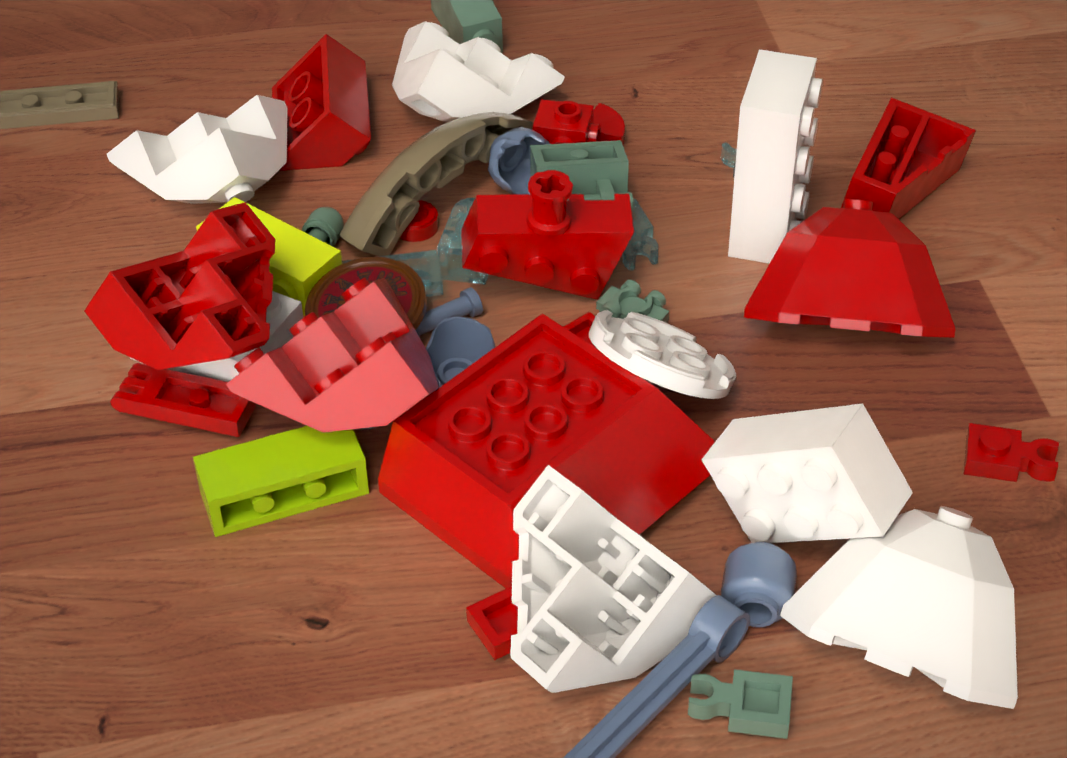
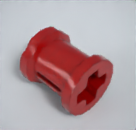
[527,170,573,237]

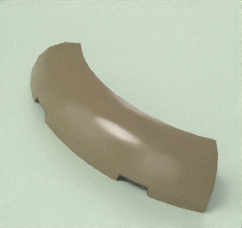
[340,112,534,258]

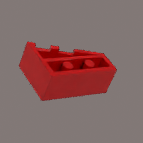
[841,97,976,219]
[461,194,634,300]

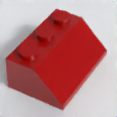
[272,34,371,171]

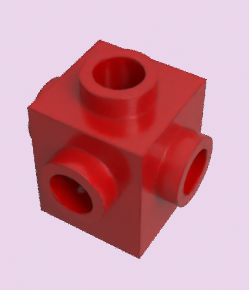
[532,99,601,144]

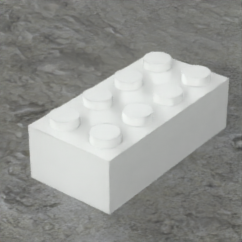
[728,49,823,264]

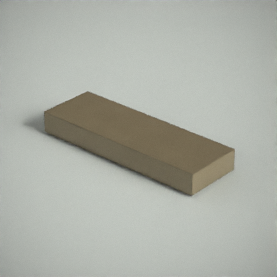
[0,81,120,129]

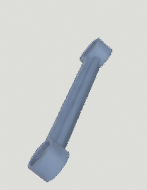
[563,595,750,758]

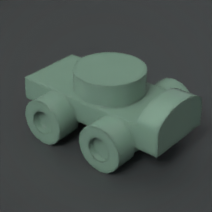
[596,279,669,323]

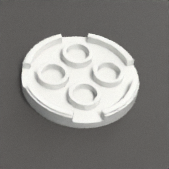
[588,310,736,399]

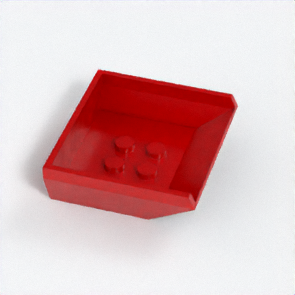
[378,313,715,589]

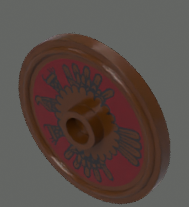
[305,257,427,330]

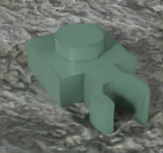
[688,669,793,739]

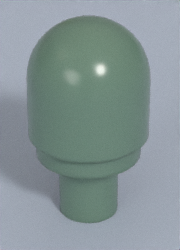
[302,206,344,247]

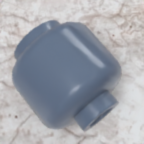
[721,542,797,627]

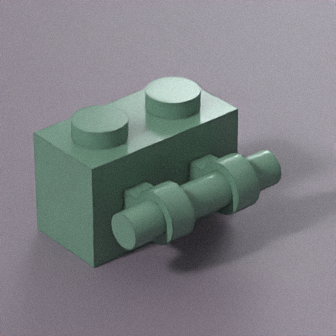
[530,140,633,210]

